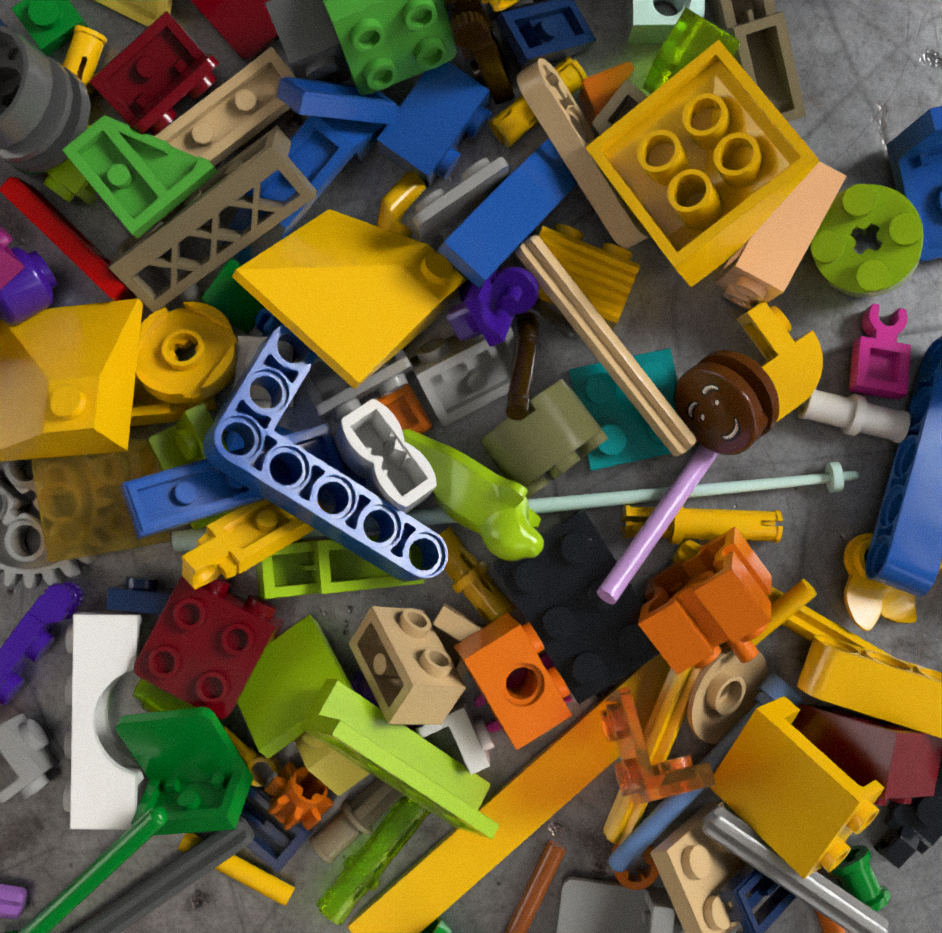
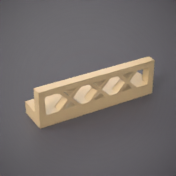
[154,47,296,166]

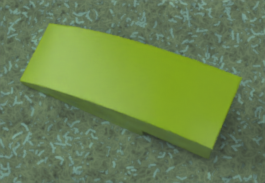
[256,534,424,599]

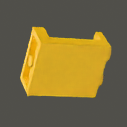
[707,696,884,879]

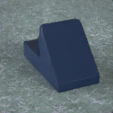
[495,0,596,72]

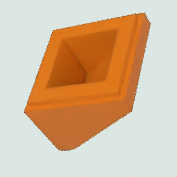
[578,61,634,127]

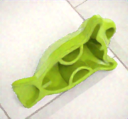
[402,429,544,562]

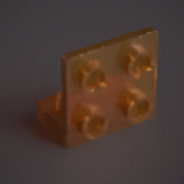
[600,686,716,805]

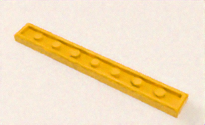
[347,654,671,933]

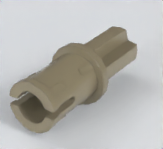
[309,778,404,864]

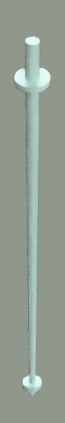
[172,462,860,552]

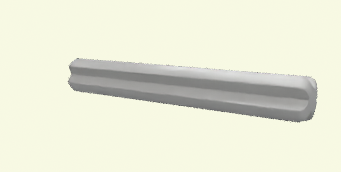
[702,806,889,933]

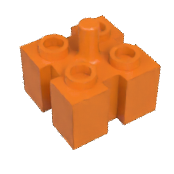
[638,527,772,675]

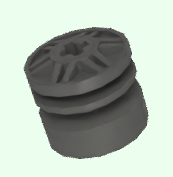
[0,25,91,173]

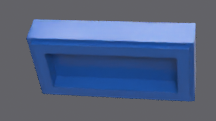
[277,76,399,125]

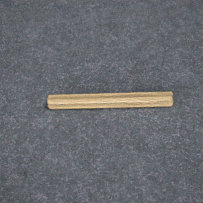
[515,235,696,457]

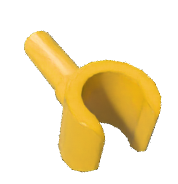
[223,726,281,787]

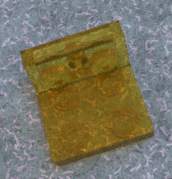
[31,439,170,562]

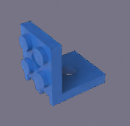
[886,106,942,264]

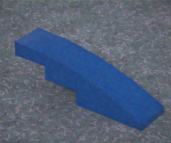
[438,138,578,288]

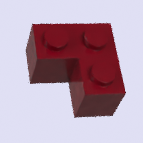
[795,704,942,806]

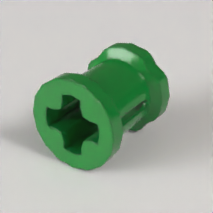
[827,845,891,912]

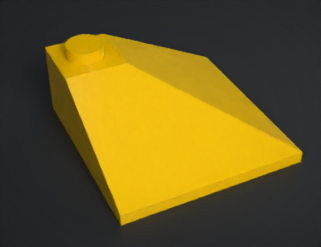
[585,39,819,287]
[232,209,466,389]
[0,298,143,462]

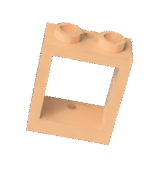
[714,161,846,309]

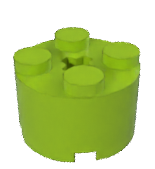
[810,184,923,297]

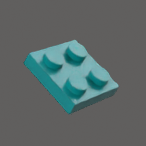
[568,348,692,471]

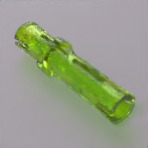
[316,795,431,926]

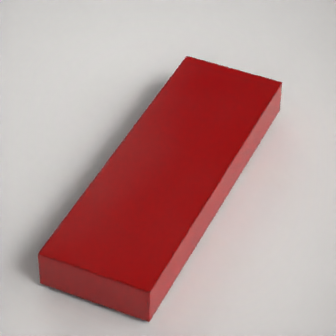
[0,176,136,301]

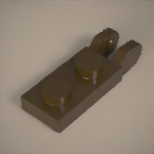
[444,0,515,105]

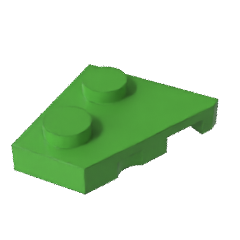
[62,115,218,239]

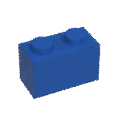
[376,62,492,188]

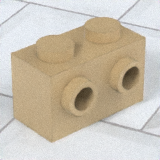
[349,606,466,725]

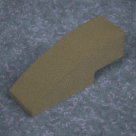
[709,0,806,122]

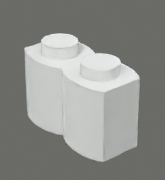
[335,399,437,514]

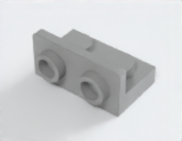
[408,327,535,427]

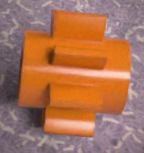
[264,761,334,831]

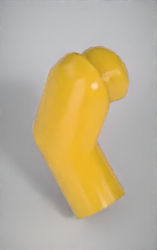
[376,171,426,238]

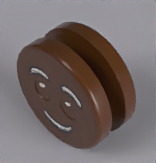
[674,350,780,455]

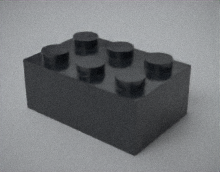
[492,510,660,704]

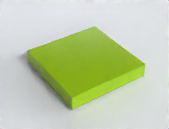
[237,614,354,759]

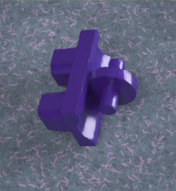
[446,264,539,347]

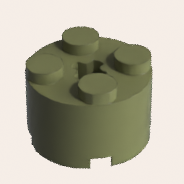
[480,379,609,499]

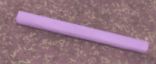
[597,444,719,604]

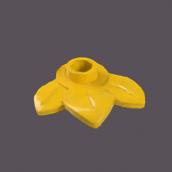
[844,533,917,631]

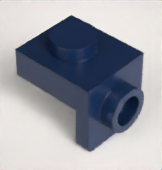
[106,576,174,617]

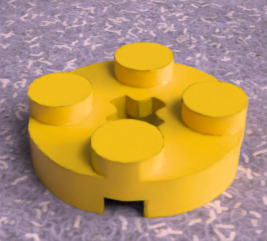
[136,301,237,408]

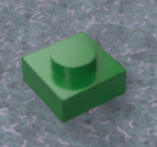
[11,0,89,56]

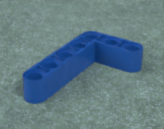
[203,324,448,582]
[865,336,942,597]

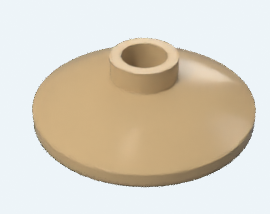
[687,647,768,744]

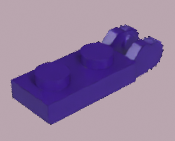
[0,581,85,706]

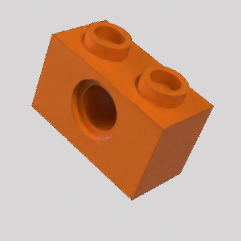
[453,613,572,750]

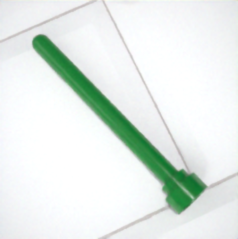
[4,806,168,933]

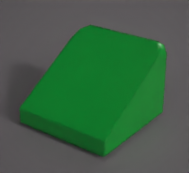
[201,258,265,335]

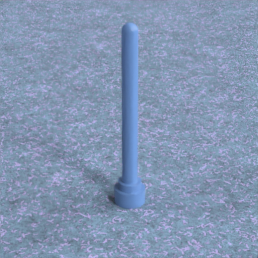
[609,673,803,872]

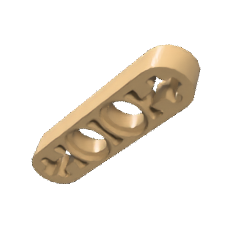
[517,58,650,250]

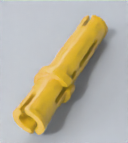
[621,505,783,544]

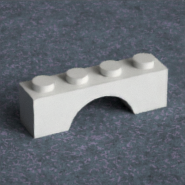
[63,610,150,830]

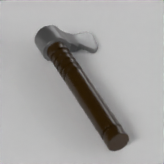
[505,297,576,421]

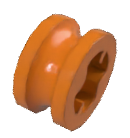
[611,844,659,890]

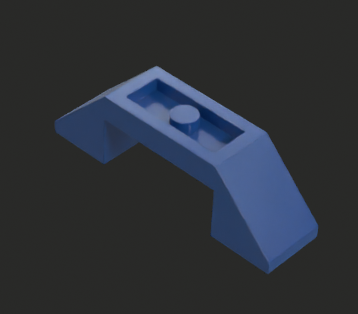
[220,116,387,265]

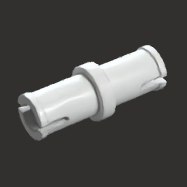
[797,389,910,443]

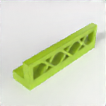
[300,678,499,840]

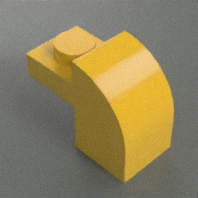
[736,300,823,422]

